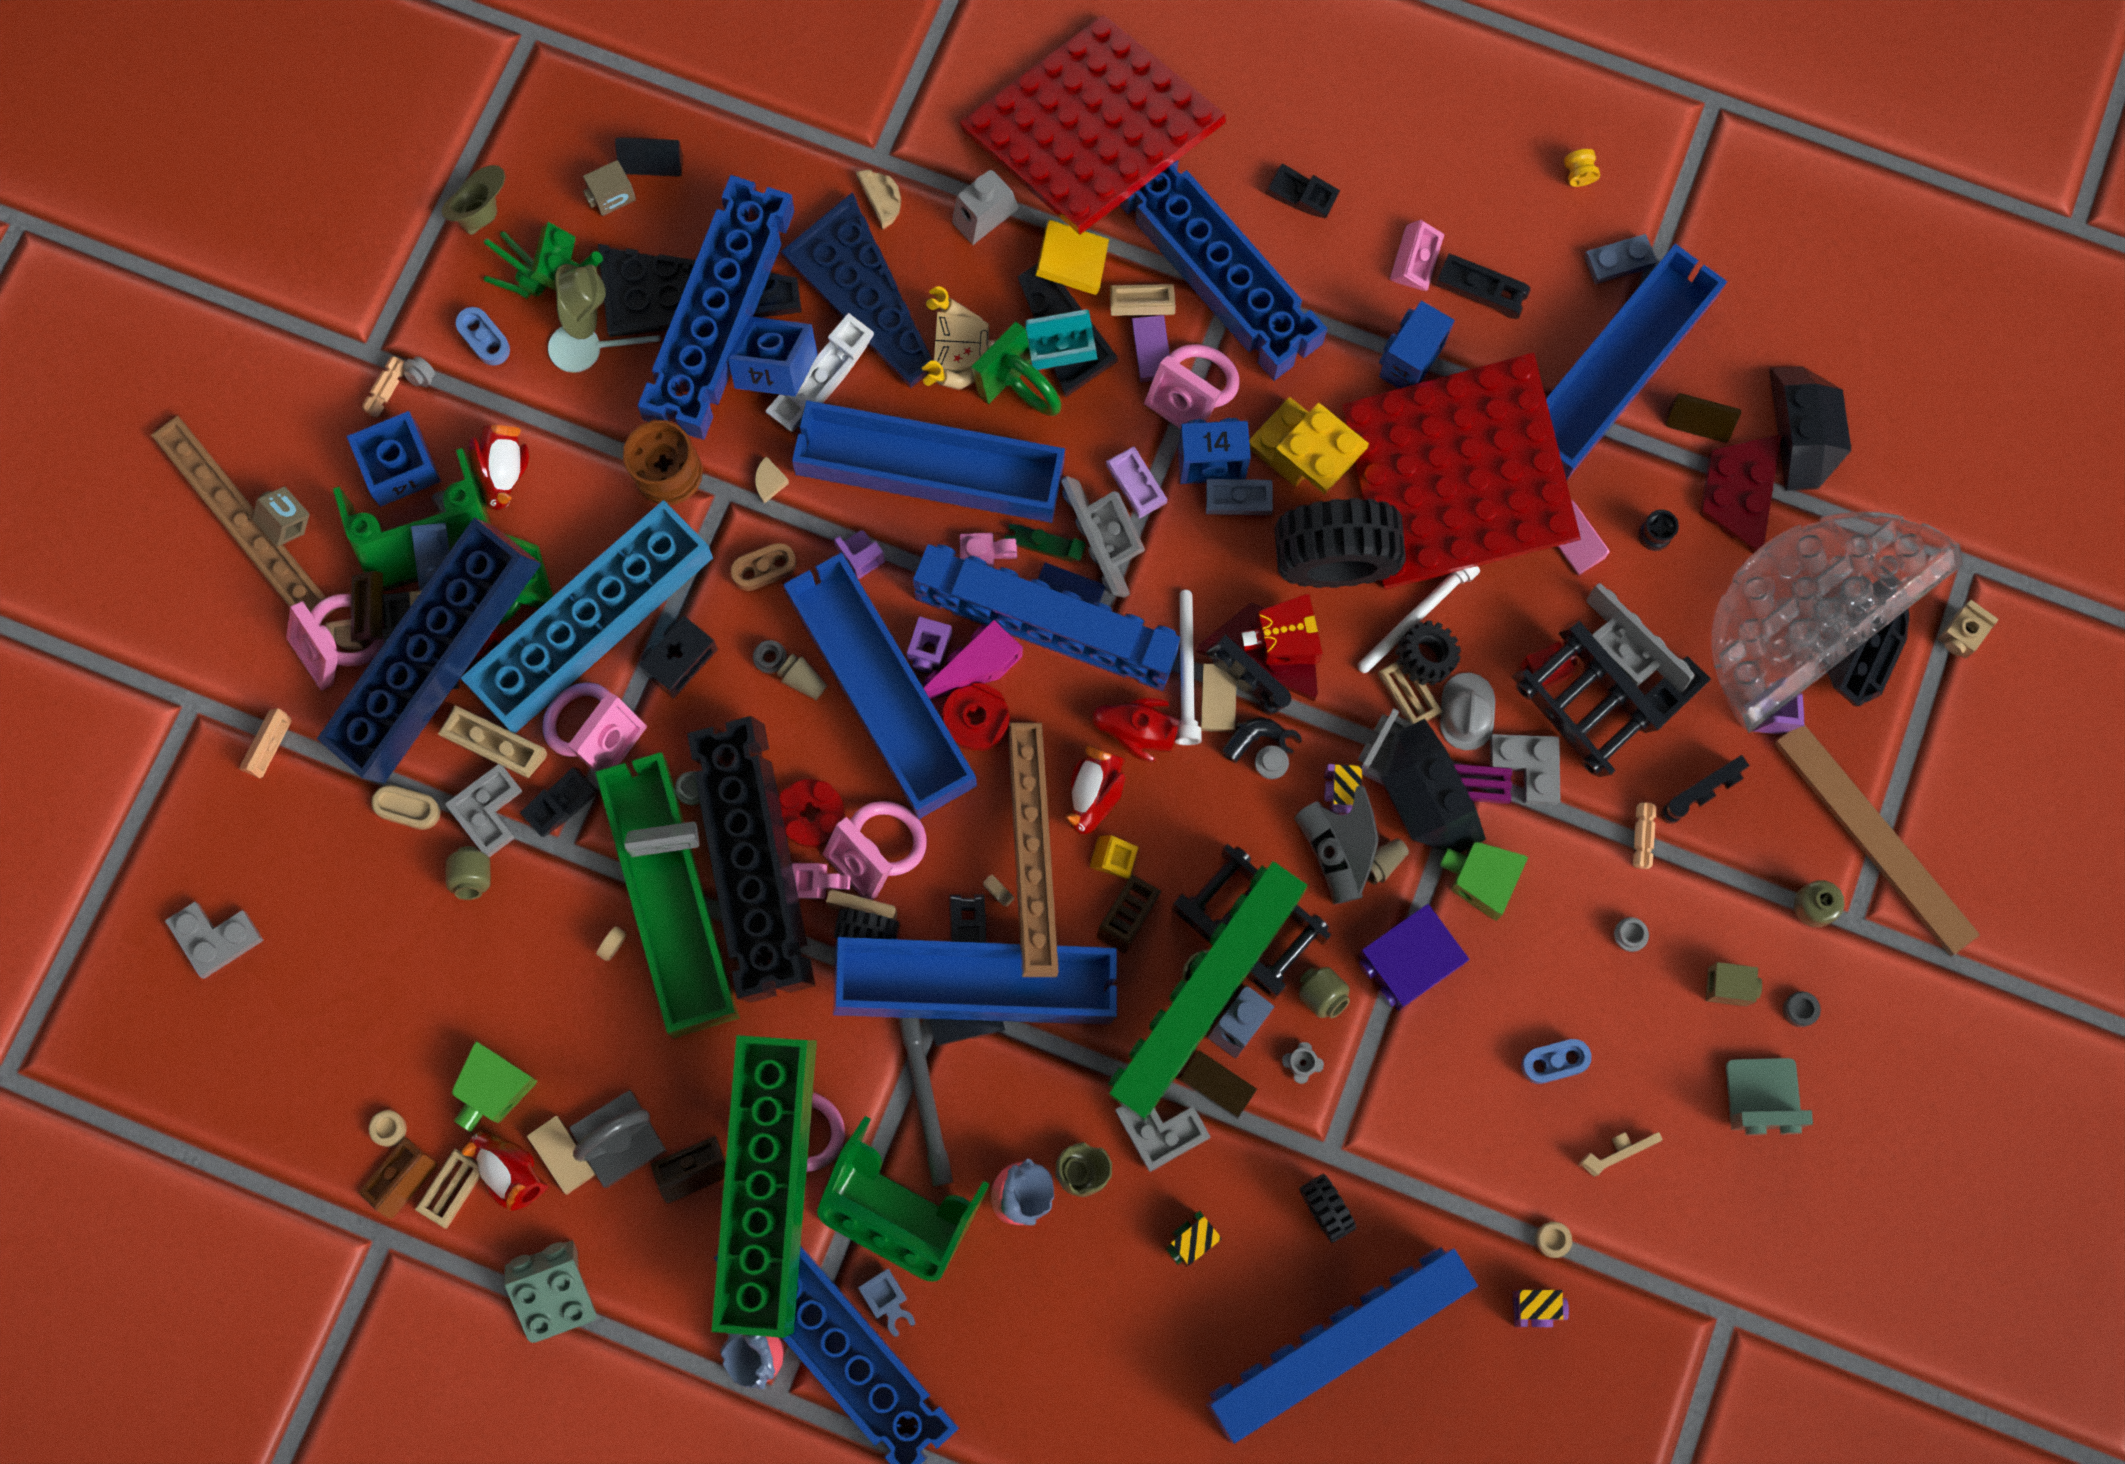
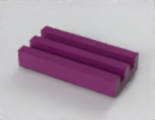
[1454,764,1512,804]

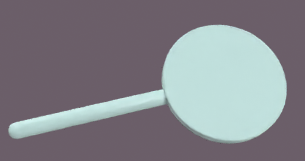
[548,327,661,373]

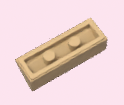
[438,705,548,778]

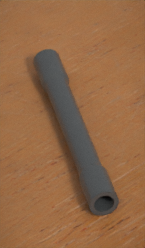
[898,1018,953,1187]

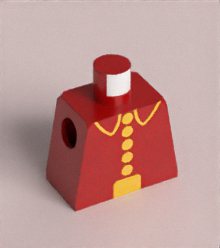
[1240,594,1323,665]

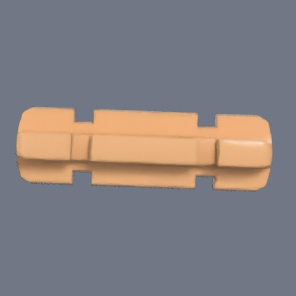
[362,356,405,417]
[1633,803,1657,869]

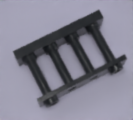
[1511,620,1667,777]
[1171,844,1332,1000]

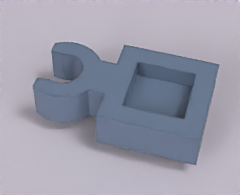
[858,1268,915,1337]

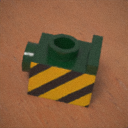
[1164,1211,1222,1267]

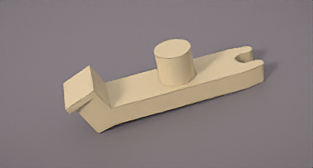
[1578,1132,1663,1177]

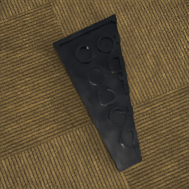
[598,244,802,337]

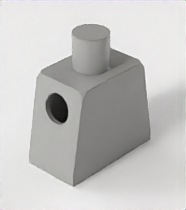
[952,170,1019,245]

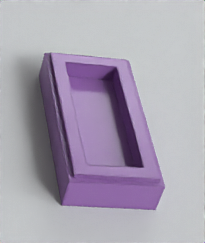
[1132,315,1170,382]

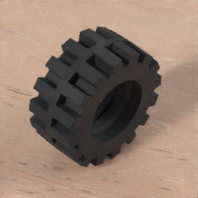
[1395,621,1461,686]
[833,909,899,939]
[1299,1173,1357,1243]

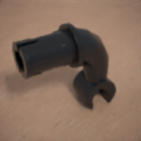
[1220,717,1302,763]

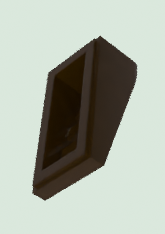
[1097,875,1161,953]

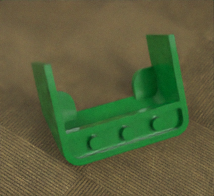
[333,448,491,591]
[817,1116,990,1282]

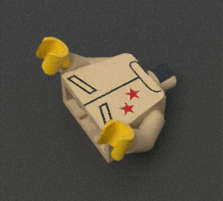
[922,286,997,390]

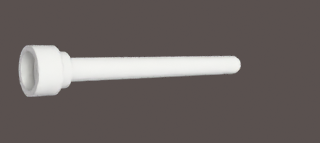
[1358,566,1480,673]
[1175,589,1202,745]

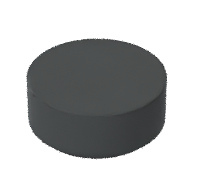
[1783,991,1821,1027]

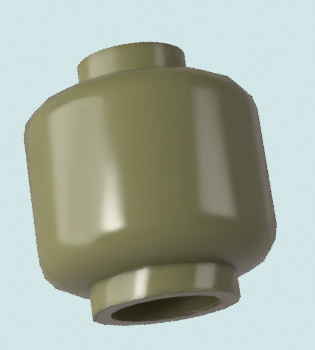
[445,846,491,900]
[1794,880,1845,927]
[1299,967,1350,1018]

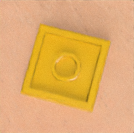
[1035,219,1109,295]

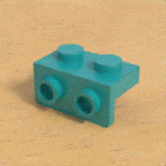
[1025,309,1097,370]

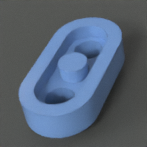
[456,307,510,365]
[1521,1039,1592,1084]

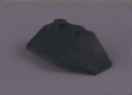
[1769,366,1852,491]
[1822,575,1912,706]
[1381,718,1486,853]

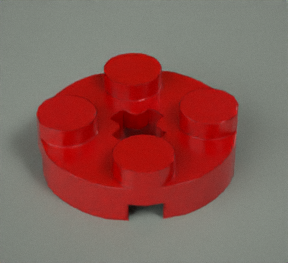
[942,683,1010,751]
[779,779,845,848]

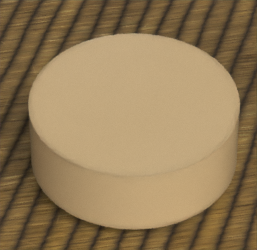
[983,874,1015,907]
[596,926,627,961]
[369,1110,407,1147]
[1535,1222,1572,1258]

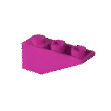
[923,620,1023,700]

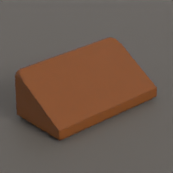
[358,1137,437,1219]

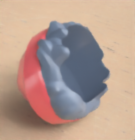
[991,1159,1054,1225]
[720,1333,785,1390]

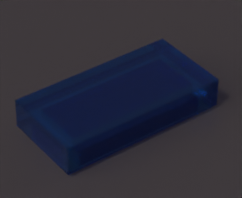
[1038,563,1106,604]

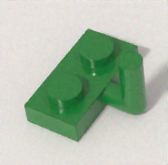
[530,222,603,291]

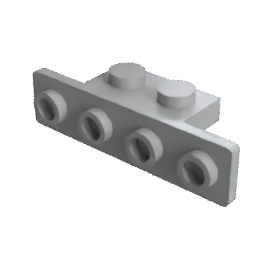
[1061,476,1145,598]
[1586,583,1695,692]

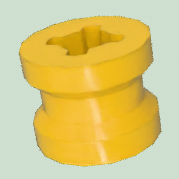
[1563,149,1601,187]

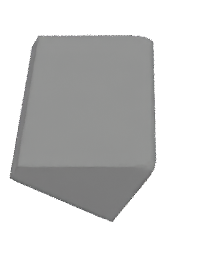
[624,822,699,857]

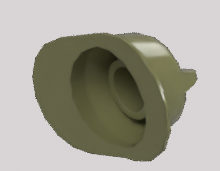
[442,165,506,235]
[555,264,606,340]

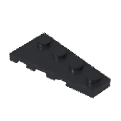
[1018,263,1118,397]

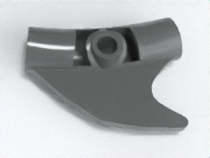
[1294,786,1379,905]

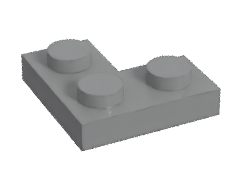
[1490,734,1560,805]
[445,764,523,857]
[165,902,264,979]
[1115,1106,1211,1173]

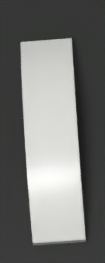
[766,313,874,432]

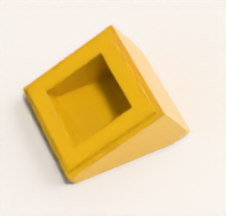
[1090,835,1138,879]

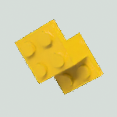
[1249,397,1369,494]

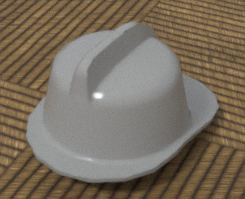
[1440,673,1495,750]

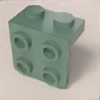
[1726,1058,1813,1135]
[504,1240,596,1343]

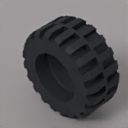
[1275,498,1406,588]

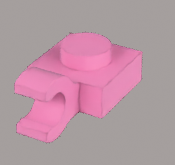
[960,533,1017,568]
[792,863,850,899]

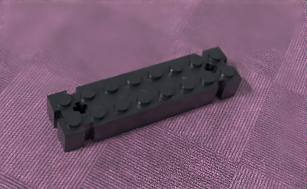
[687,716,816,1003]

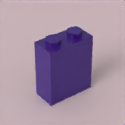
[1358,904,1470,1011]

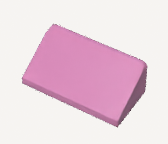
[1390,220,1444,291]
[1557,500,1609,575]

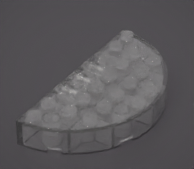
[1711,512,1963,733]

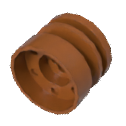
[623,420,703,505]

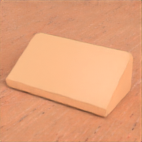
[239,708,292,779]

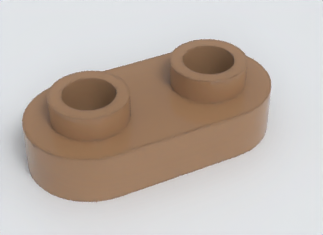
[731,543,796,591]

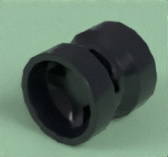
[1638,509,1679,551]

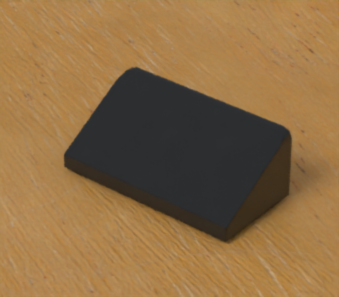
[615,137,683,177]

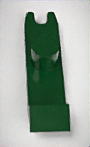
[1005,524,1086,562]

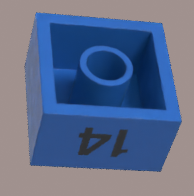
[1379,300,1455,389]
[728,316,818,397]
[347,411,442,507]
[1178,418,1251,484]

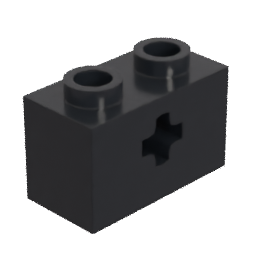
[639,616,718,699]

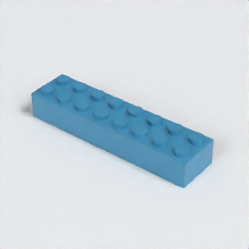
[461,500,713,734]

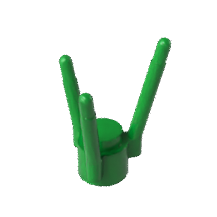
[484,231,547,299]

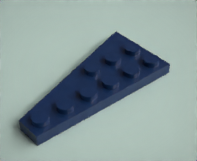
[781,192,933,389]

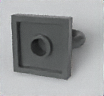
[569,1090,667,1188]

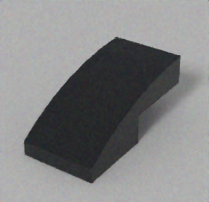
[1265,163,1340,219]
[1645,656,1711,721]
[520,767,599,837]
[930,1019,1006,1047]

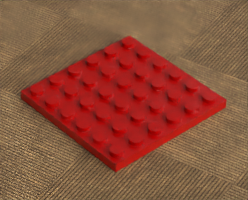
[959,14,1226,235]
[1342,352,1581,590]

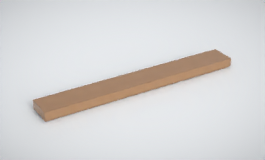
[151,415,336,620]
[1007,722,1059,977]
[1774,724,1980,957]

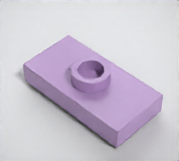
[1106,446,1168,518]

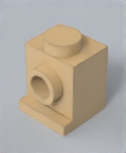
[1938,600,1999,659]

